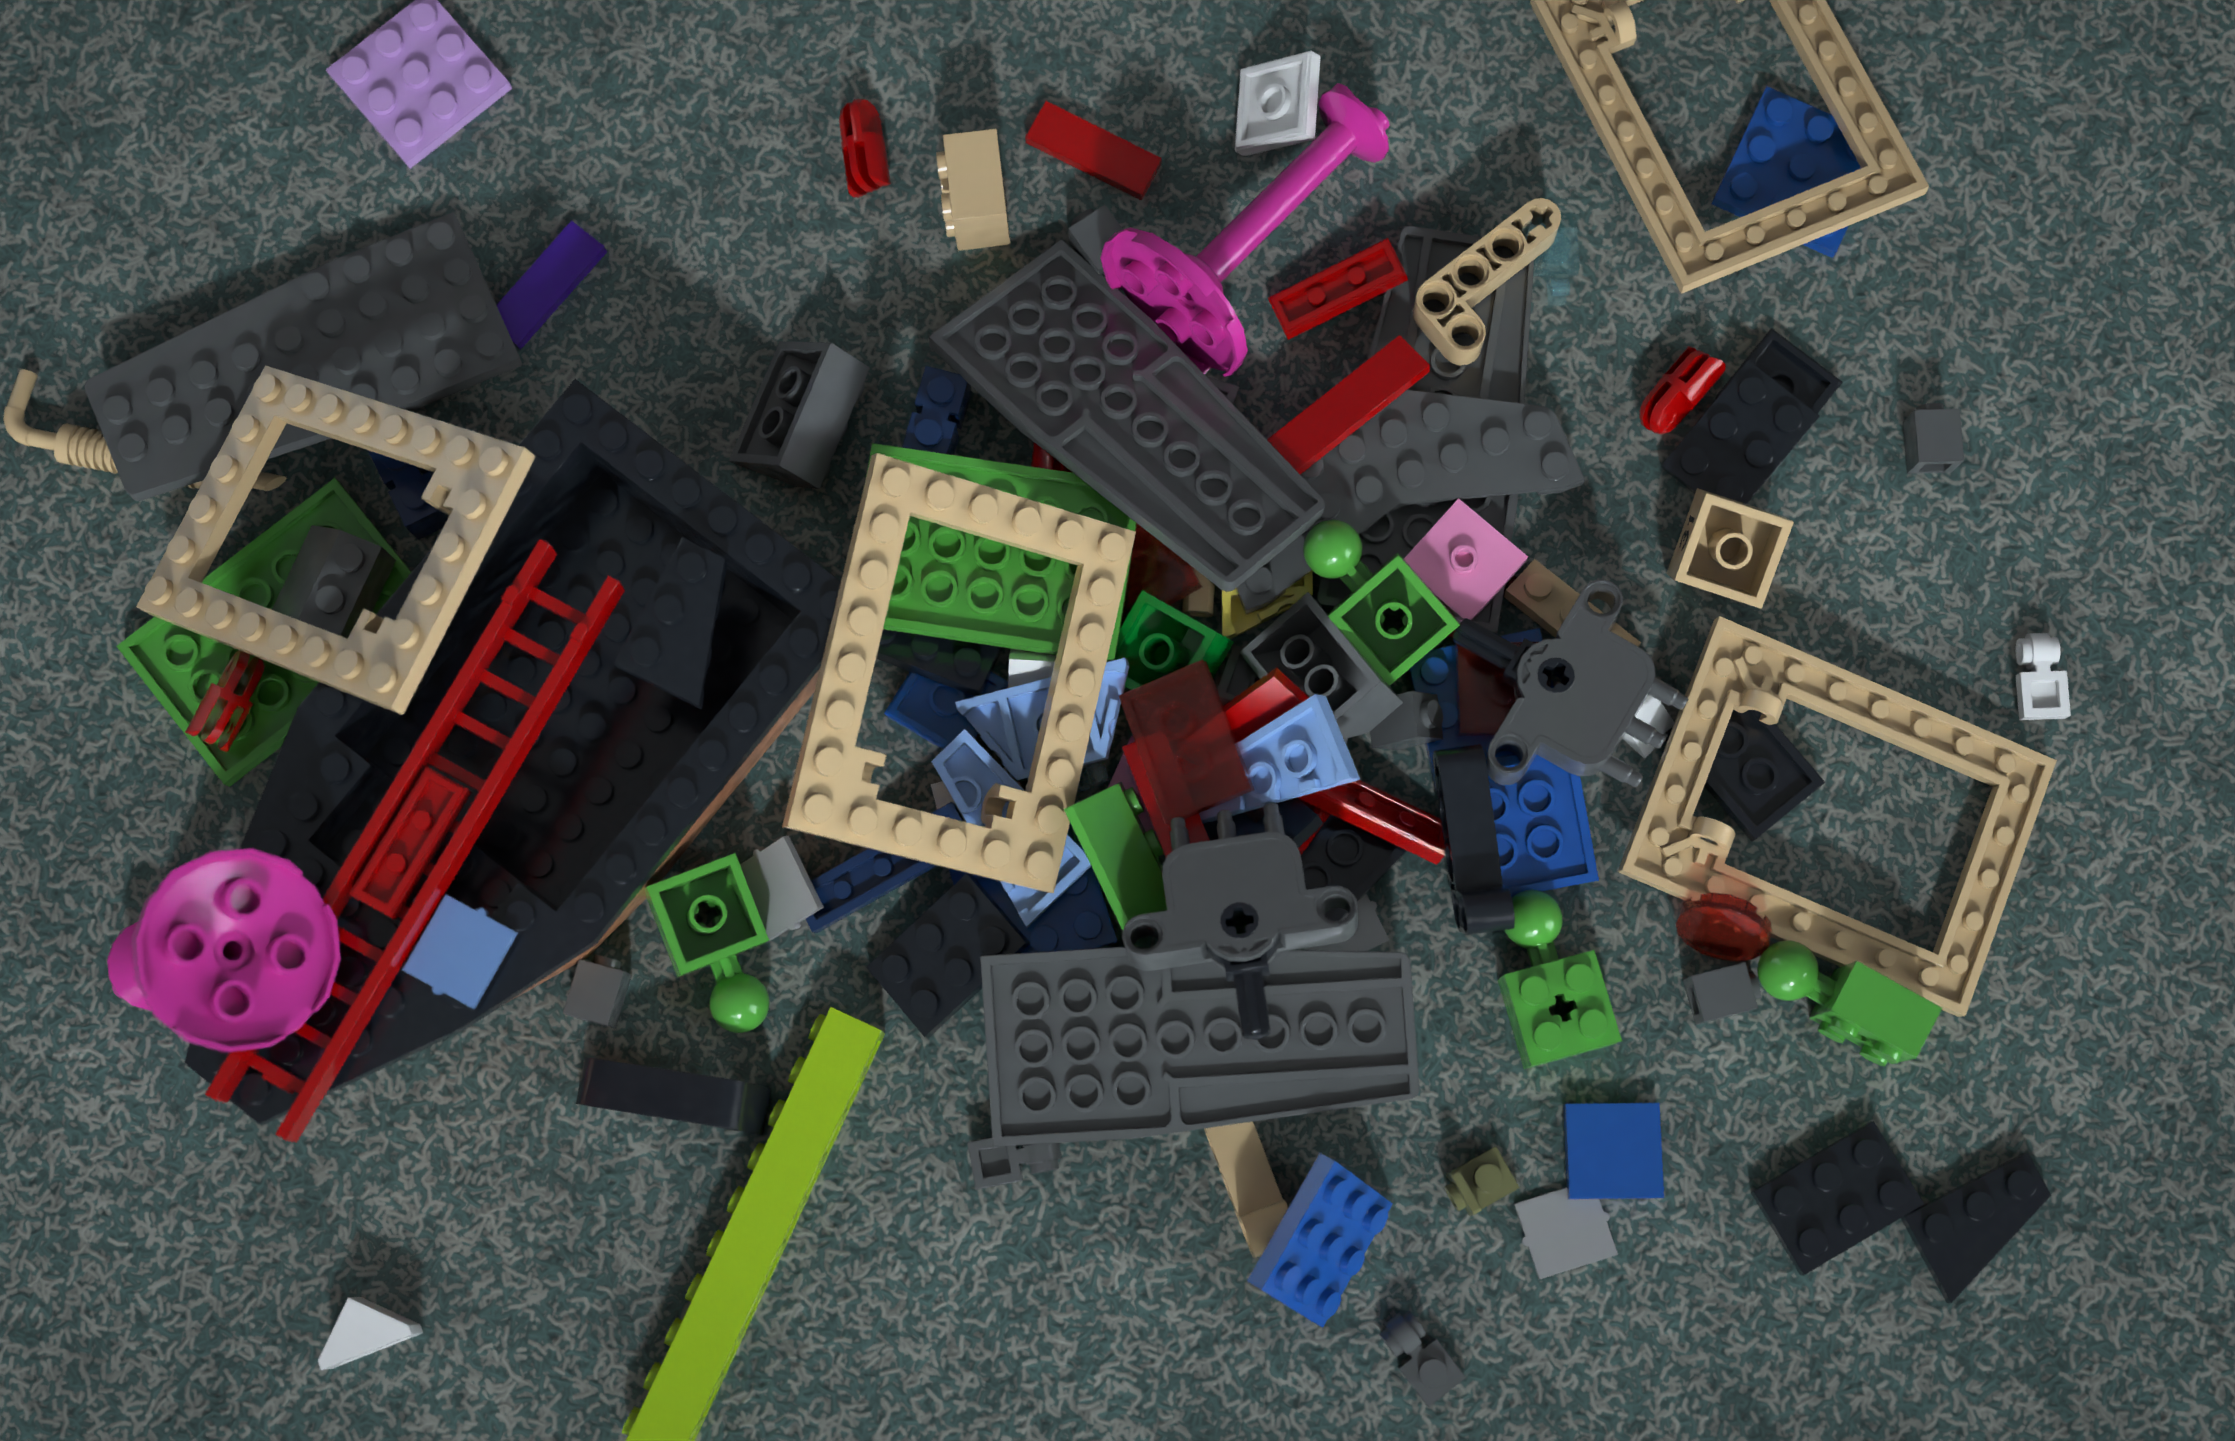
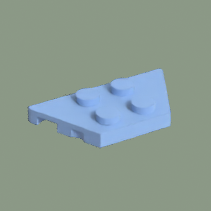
[955,658,1129,782]

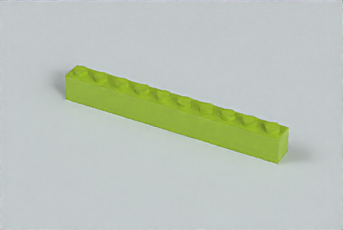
[622,1007,885,1441]

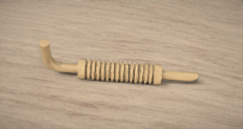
[3,369,287,491]

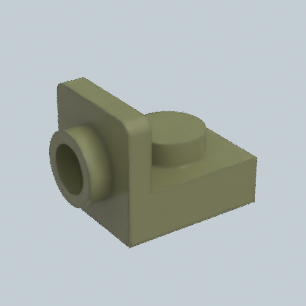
[1444,1146,1520,1216]

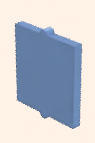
[403,895,518,1009]

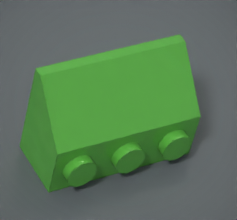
[1064,782,1167,930]

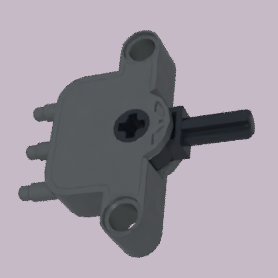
[1453,579,1688,787]
[1122,803,1358,1040]

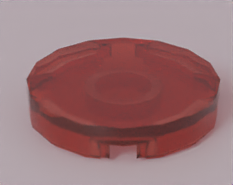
[1676,893,1772,962]

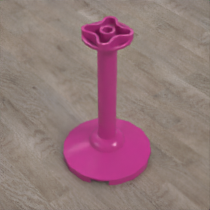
[1100,83,1389,377]
[107,849,340,1052]

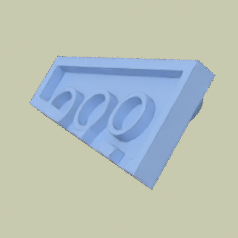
[1184,694,1360,823]
[931,729,1091,928]

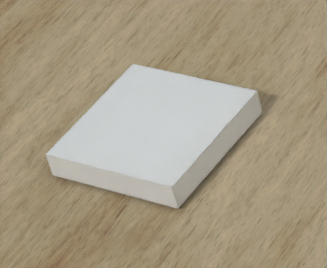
[1235,50,1320,156]

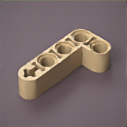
[1413,198,1561,366]
[1204,1122,1288,1258]

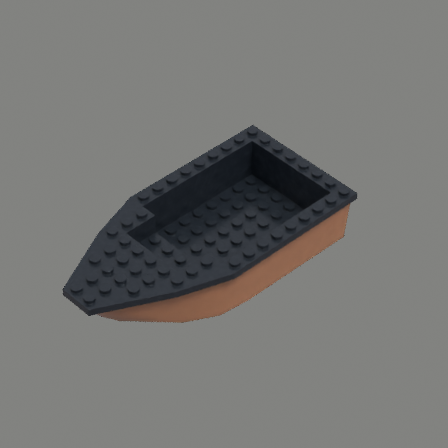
[184,379,841,1125]

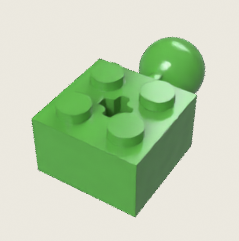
[1303,520,1460,686]
[645,853,770,1033]
[1497,890,1622,1069]
[1757,940,1942,1066]

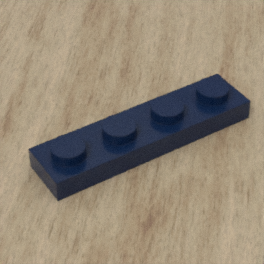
[806,802,965,933]

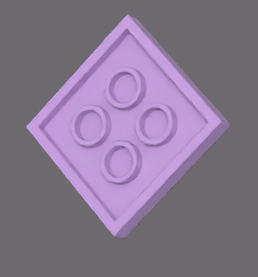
[326,0,512,169]

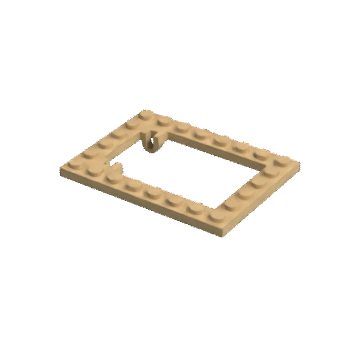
[1530,0,1929,294]
[136,365,536,715]
[782,453,1136,893]
[1618,616,2057,1017]

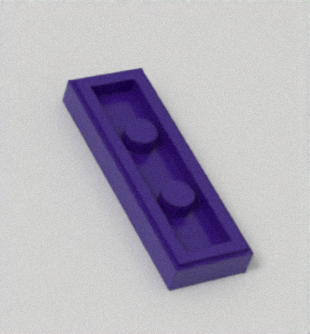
[496,220,607,350]

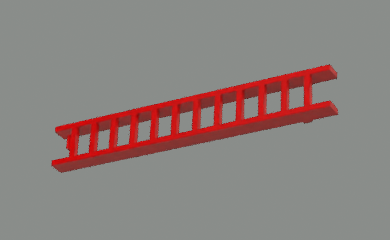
[205,539,625,1142]

